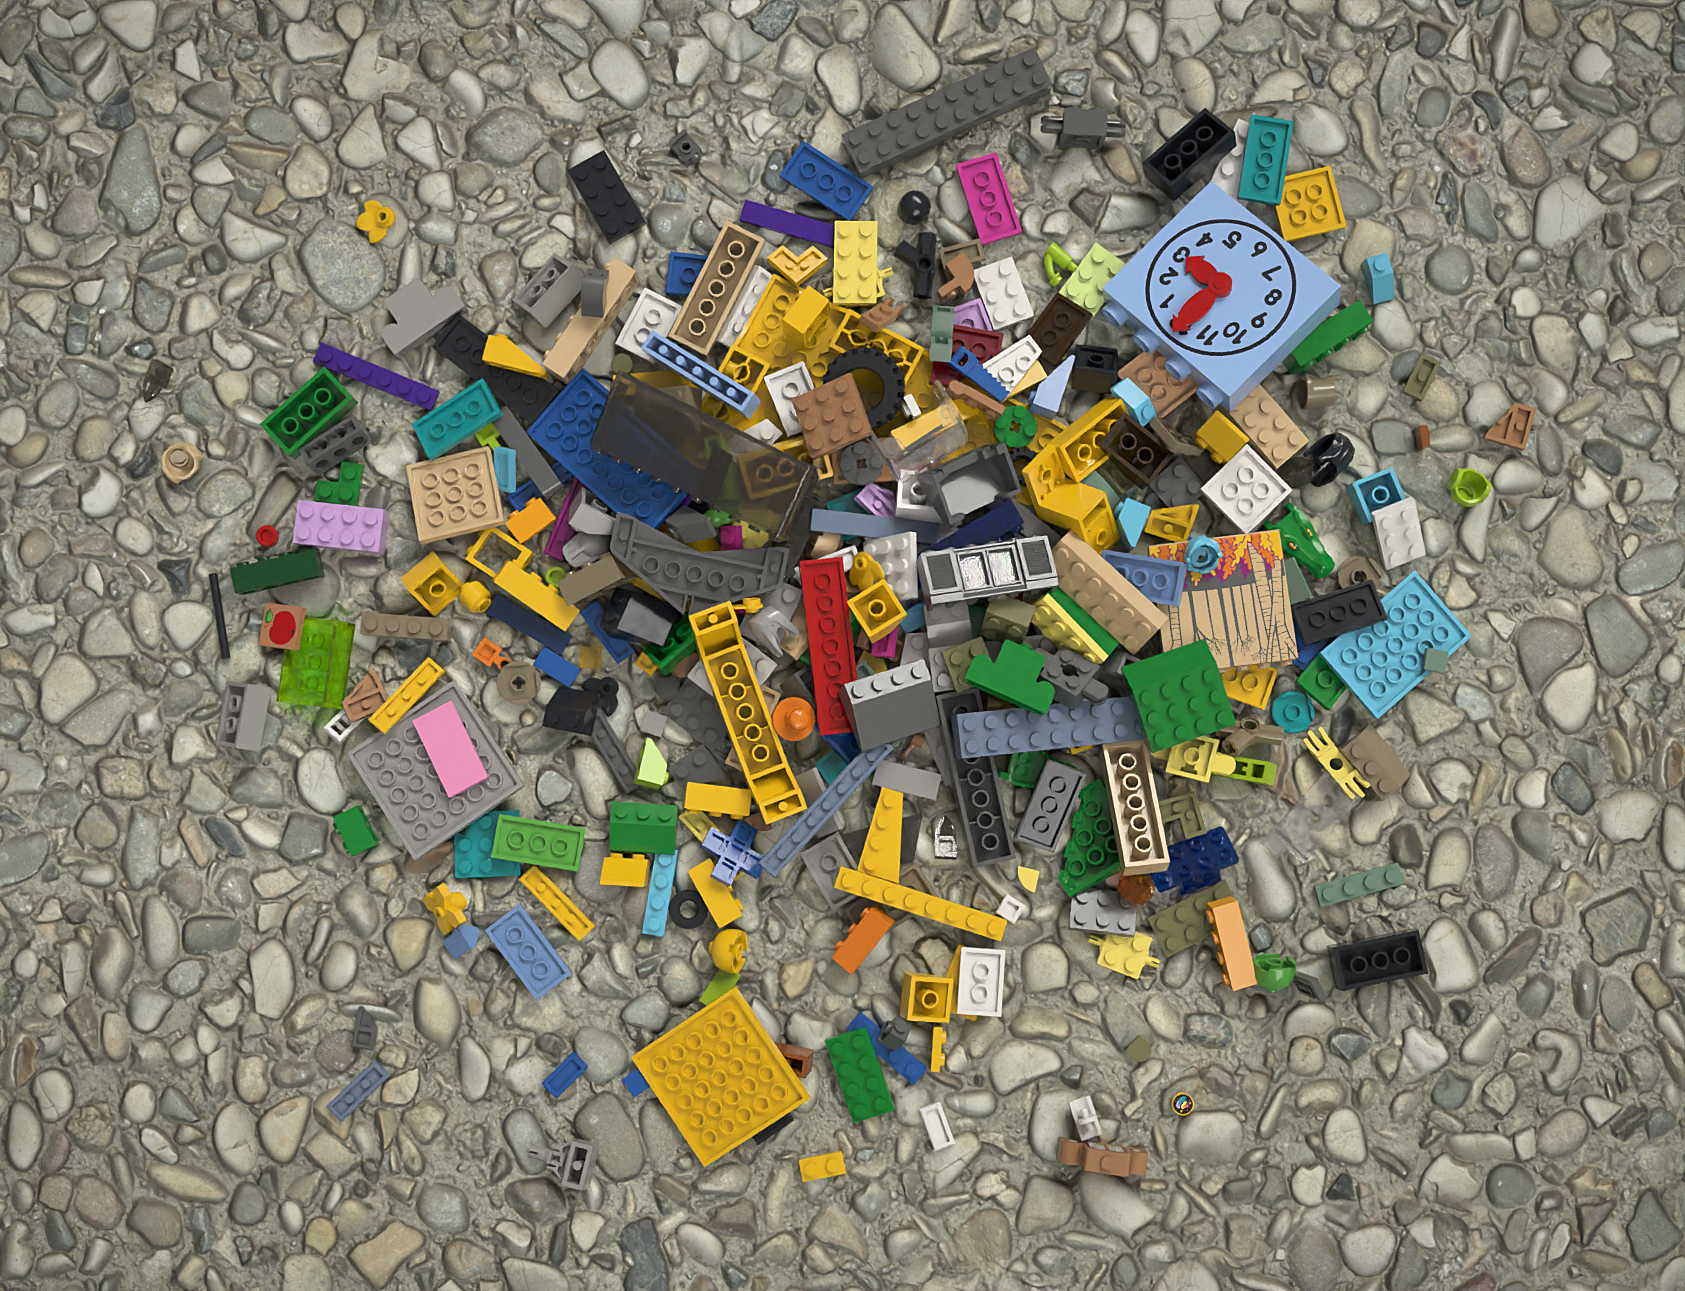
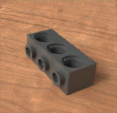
[299,415,373,476]

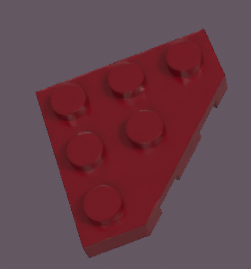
[929,324,1004,388]

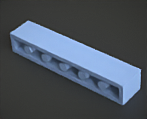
[641,330,761,419]

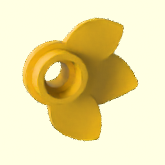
[355,200,396,243]
[849,552,885,592]
[732,597,763,613]

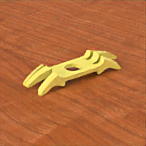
[1303,727,1371,799]

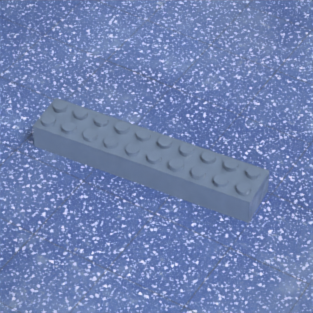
[951,697,1144,760]

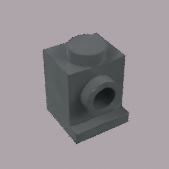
[668,129,702,168]
[877,1015,912,1051]

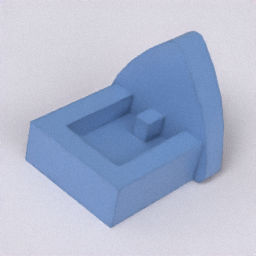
[442,925,479,960]

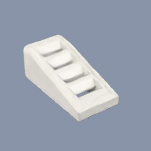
[324,709,365,745]

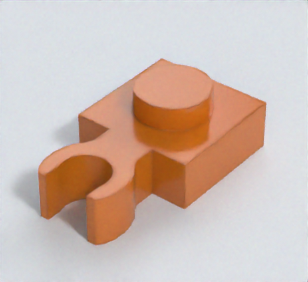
[472,637,512,670]

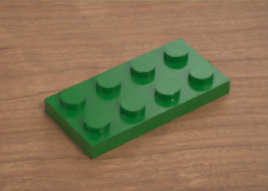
[825,1025,895,1123]

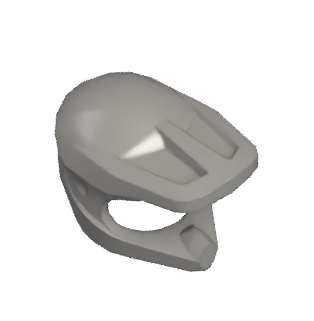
[562,531,610,568]
[748,605,800,658]

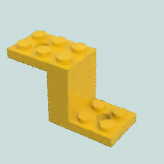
[1021,444,1121,557]

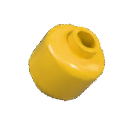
[459,581,491,613]

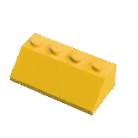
[1045,397,1130,483]

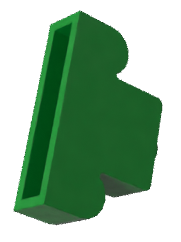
[962,640,1055,717]

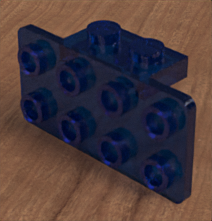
[1149,826,1239,896]

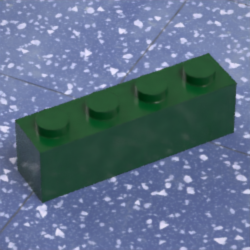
[230,547,325,596]

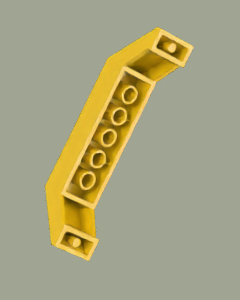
[688,601,808,825]

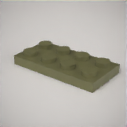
[1147,879,1245,958]

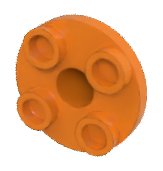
[771,697,815,741]

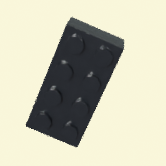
[1142,108,1237,201]
[1327,928,1428,991]

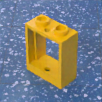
[465,527,535,578]

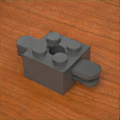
[1040,106,1126,149]
[1034,645,1108,711]

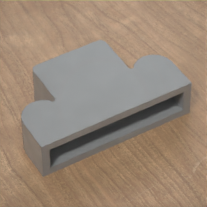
[382,278,469,359]

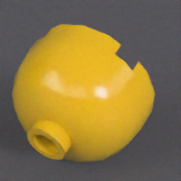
[709,929,748,974]

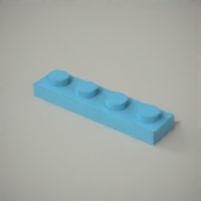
[642,850,679,937]

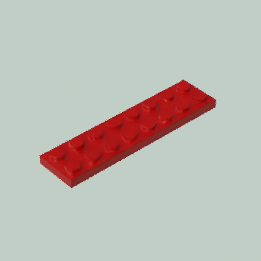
[798,557,857,736]

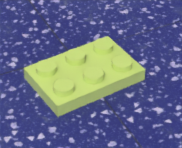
[1059,243,1126,319]

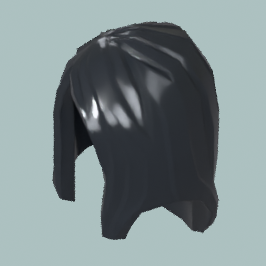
[1303,432,1355,487]

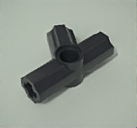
[893,232,937,300]

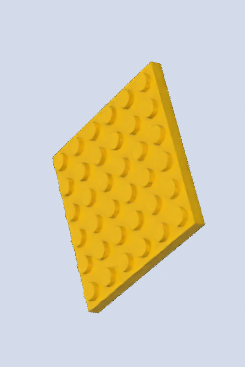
[631,986,811,1168]

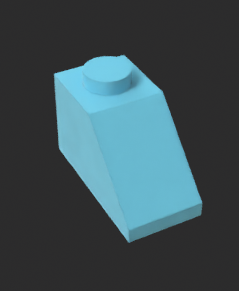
[1360,253,1394,305]
[1110,377,1157,426]

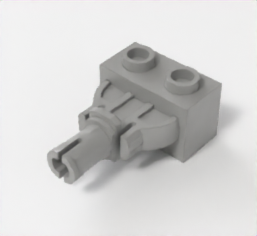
[527,1139,600,1191]

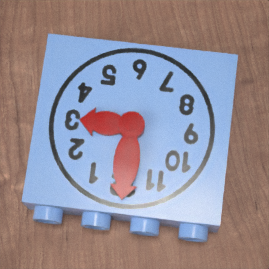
[1101,181,1341,412]

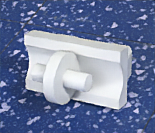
[1068,1095,1103,1141]

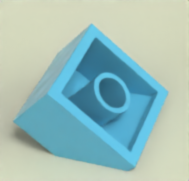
[1113,498,1151,553]

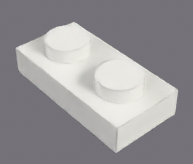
[901,393,921,421]

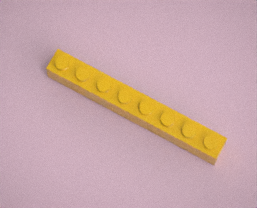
[832,865,1007,941]

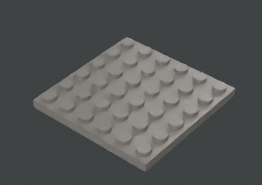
[347,680,525,861]

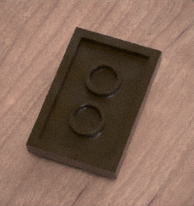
[1024,292,1093,368]

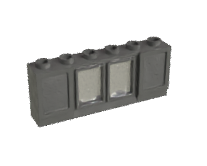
[916,535,1059,612]

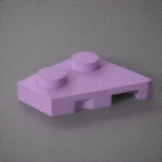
[854,484,896,518]

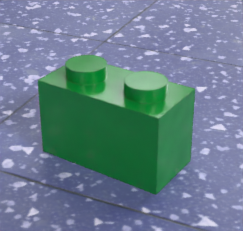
[333,806,380,857]

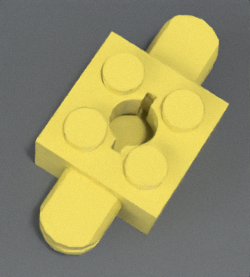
[1151,736,1236,784]

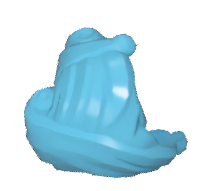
[1183,535,1222,574]

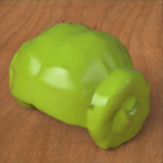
[1446,468,1492,507]

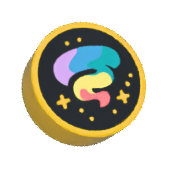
[1171,1092,1194,1115]

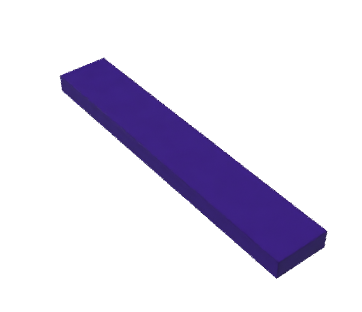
[739,200,835,249]

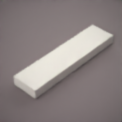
[716,265,772,349]

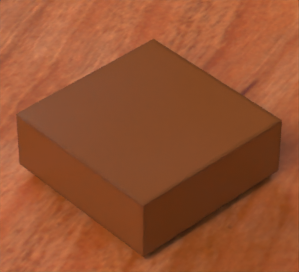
[1414,425,1431,450]

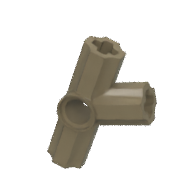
[1215,717,1284,757]

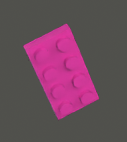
[956,152,1022,246]

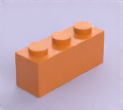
[832,904,895,975]

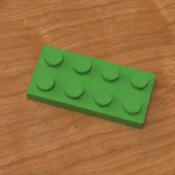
[491,814,586,871]

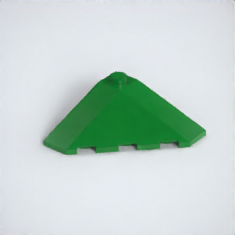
[1058,778,1121,897]

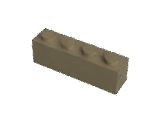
[360,612,453,642]

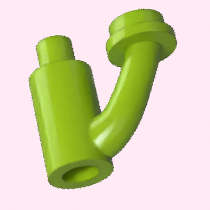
[1044,242,1078,288]

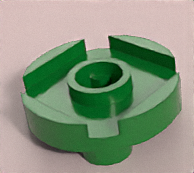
[993,405,1037,449]

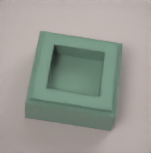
[1422,648,1449,674]

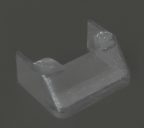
[866,380,968,483]

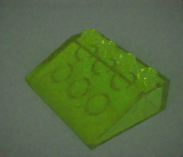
[277,618,356,710]

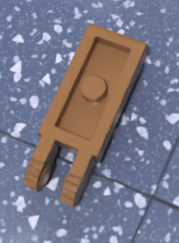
[859,297,905,333]
[946,380,1005,420]

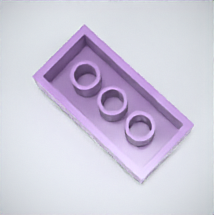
[293,500,390,555]

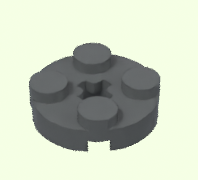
[840,441,883,486]

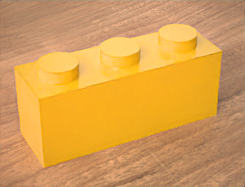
[682,782,752,820]
[687,857,745,928]

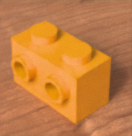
[506,497,557,545]

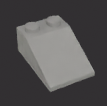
[569,486,617,535]
[922,600,972,648]

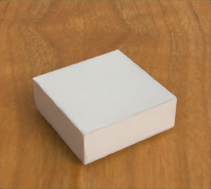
[995,894,1025,924]

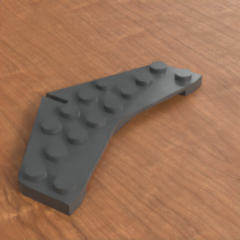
[610,512,790,616]

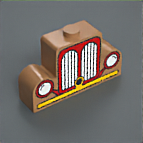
[1056,1136,1149,1177]

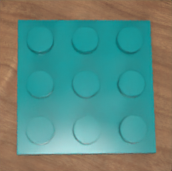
[454,810,522,878]

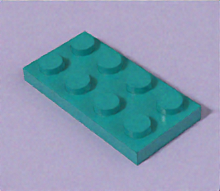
[1237,114,1294,206]
[412,379,503,461]

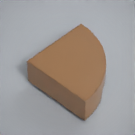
[744,811,773,831]

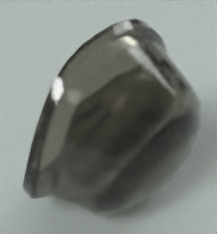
[1278,457,1315,490]

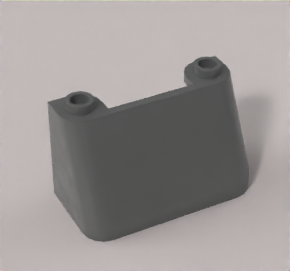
[917,443,1023,527]

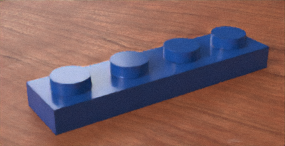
[846,1011,927,1085]

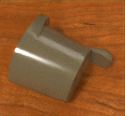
[1298,373,1342,410]

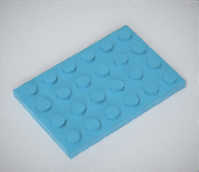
[1318,571,1472,720]

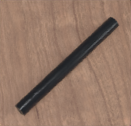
[209,573,231,659]

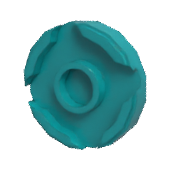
[1271,691,1315,734]

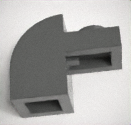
[581,268,609,318]

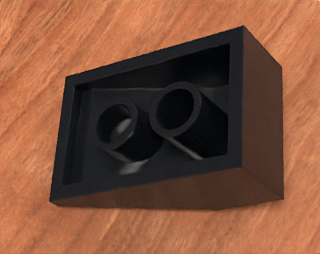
[599,588,680,648]

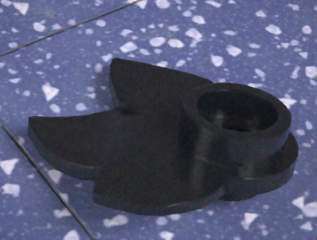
[581,676,619,717]

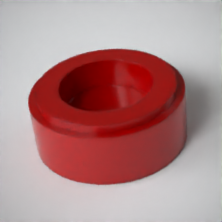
[256,525,279,547]

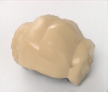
[161,442,203,484]

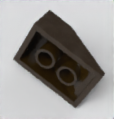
[1098,412,1174,491]

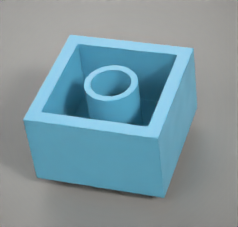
[1346,467,1406,526]

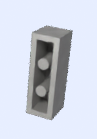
[872,756,942,800]

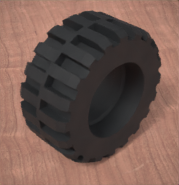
[822,348,906,430]

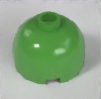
[1252,953,1296,993]

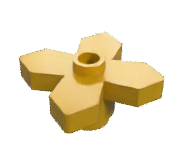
[422,883,467,935]

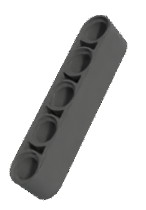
[492,405,565,500]

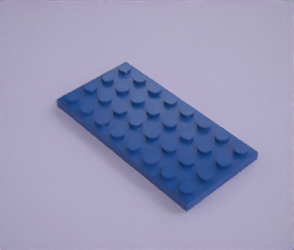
[526,368,705,530]

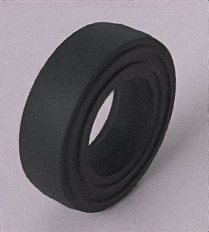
[669,890,708,929]

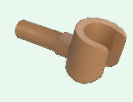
[900,734,925,760]

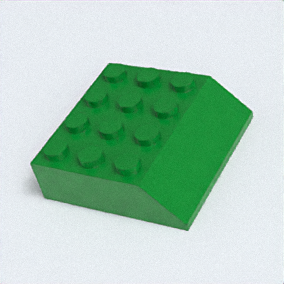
[1120,639,1236,753]

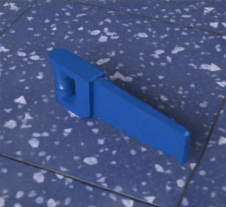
[946,346,1010,402]

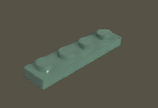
[1313,862,1405,907]

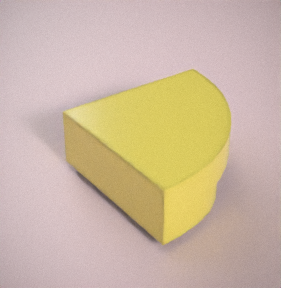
[1017,866,1040,893]

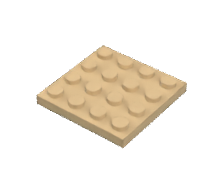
[406,446,506,544]

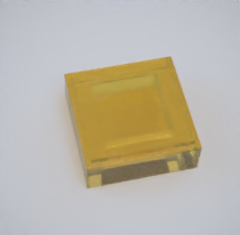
[579,647,602,669]

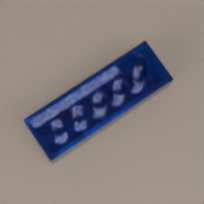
[917,500,1026,590]

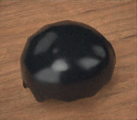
[897,190,931,225]

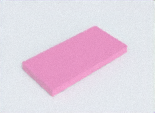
[413,701,489,798]

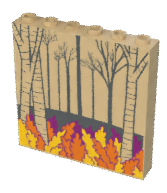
[1147,529,1298,674]

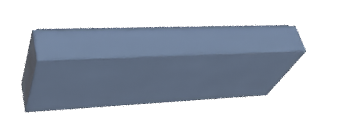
[326,1060,391,1122]

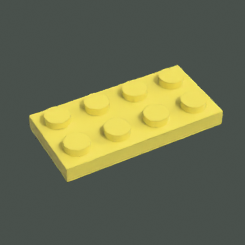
[833,221,878,306]
[1029,593,1108,665]

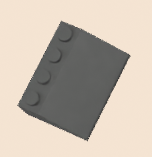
[838,659,941,752]

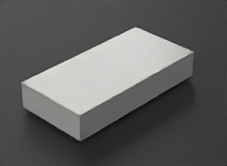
[919,1101,955,1151]

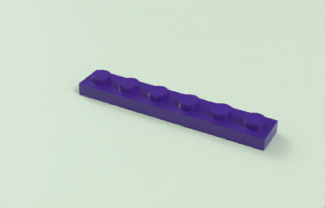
[313,342,440,411]

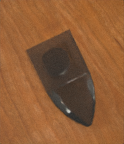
[143,359,174,403]
[934,815,957,860]

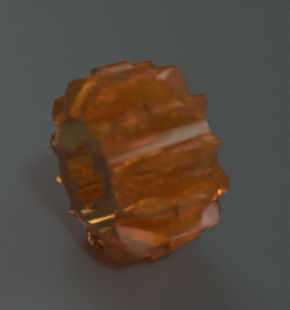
[1117,874,1156,906]

